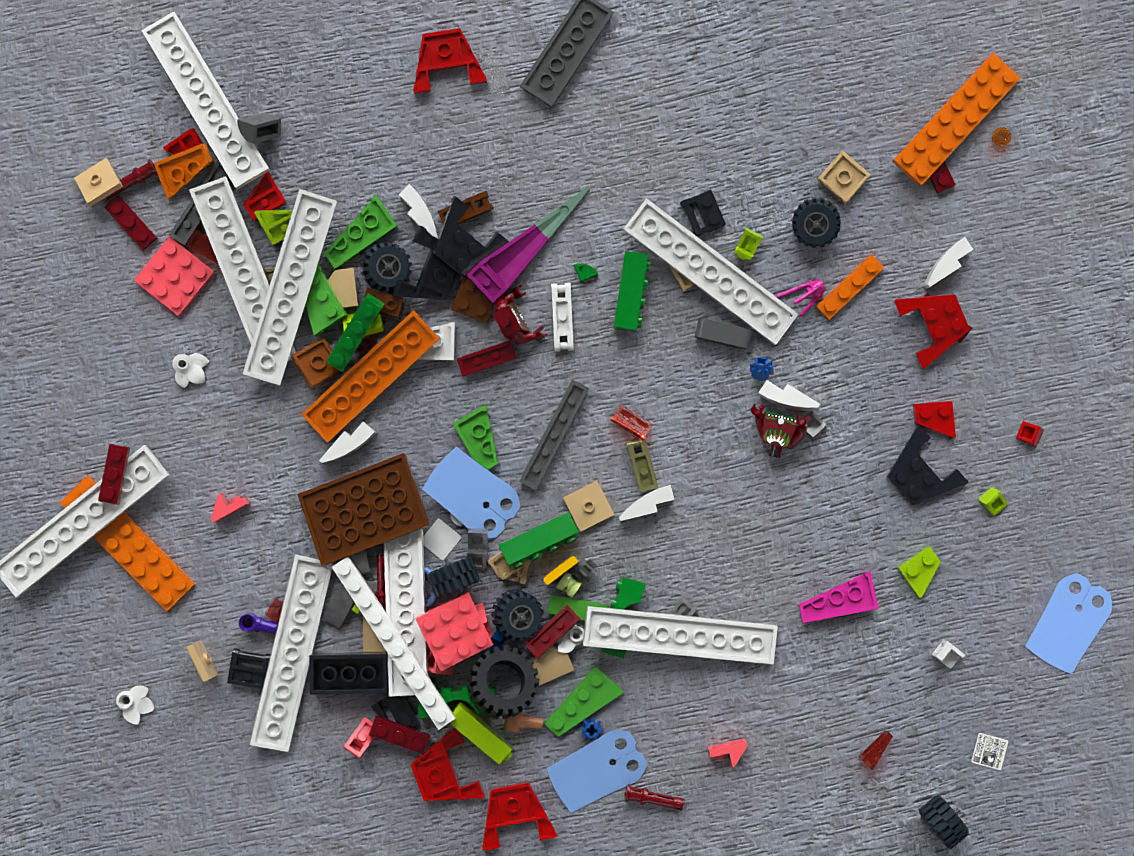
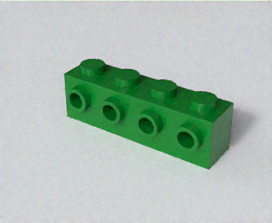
[613,251,651,332]
[499,512,579,569]

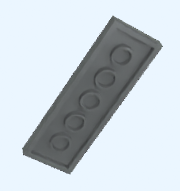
[520,0,614,108]

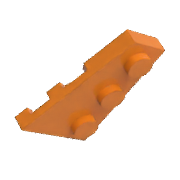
[154,143,213,199]

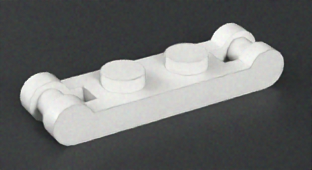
[551,283,574,352]

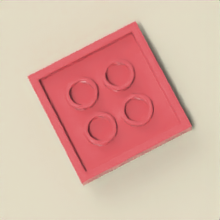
[134,236,216,317]
[415,592,493,671]

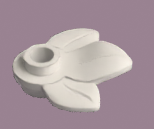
[172,353,209,388]
[557,624,584,653]
[116,685,154,725]

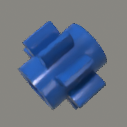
[750,357,774,381]
[580,717,604,742]

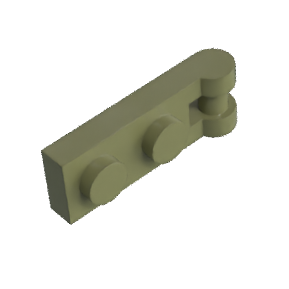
[626,436,659,493]

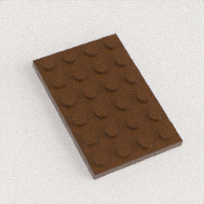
[297,453,431,567]

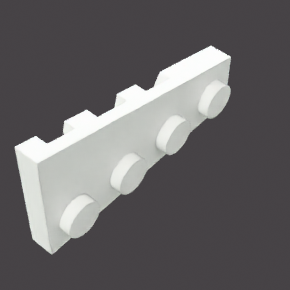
[378,322,455,361]

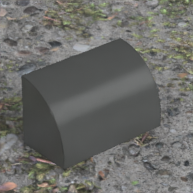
[237,113,281,144]

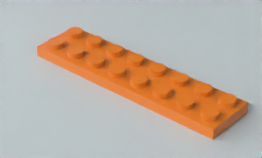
[892,53,1021,187]
[301,310,440,442]
[60,476,196,612]

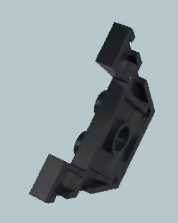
[432,196,509,277]
[392,225,461,300]
[887,425,968,505]

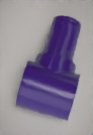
[239,613,278,635]

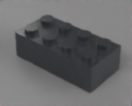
[309,652,389,695]

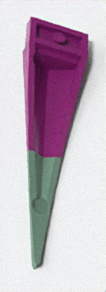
[466,187,590,303]

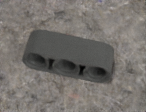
[694,318,752,350]

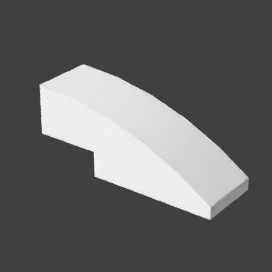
[399,184,438,238]
[923,237,973,290]
[759,380,821,411]
[319,422,377,463]
[619,485,674,521]

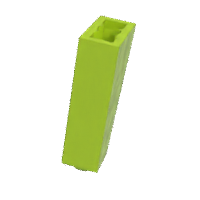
[450,700,513,764]

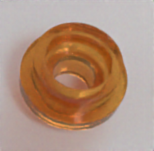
[992,127,1011,146]

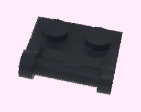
[680,190,726,237]
[227,648,271,689]
[371,696,420,728]

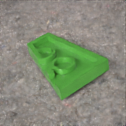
[453,405,498,470]

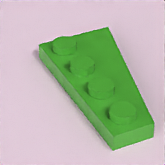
[324,195,398,270]
[305,264,348,336]
[544,665,624,737]

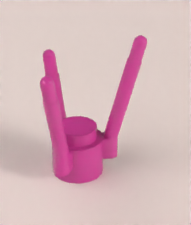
[776,279,826,316]

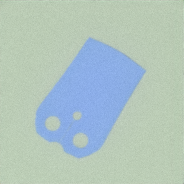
[422,447,520,538]
[1025,573,1112,674]
[546,730,647,813]

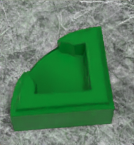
[573,263,598,283]

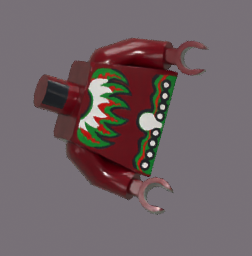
[493,285,547,345]
[751,403,811,458]

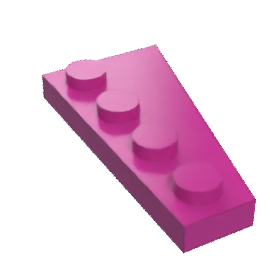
[798,571,879,624]

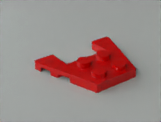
[413,28,487,94]
[893,294,970,369]
[410,728,485,801]
[482,781,557,851]

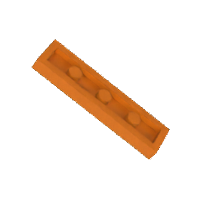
[815,254,884,320]

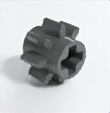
[574,558,597,582]

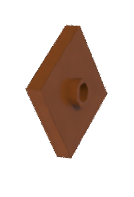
[291,337,344,389]

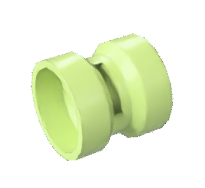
[556,571,582,598]

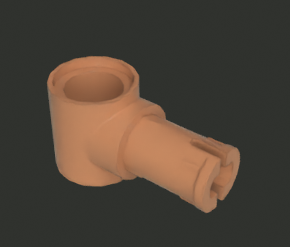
[504,712,543,732]

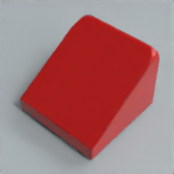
[1016,421,1044,447]

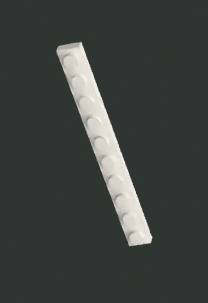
[332,557,456,730]

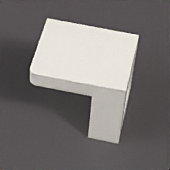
[932,640,966,669]

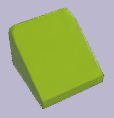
[979,487,1008,517]

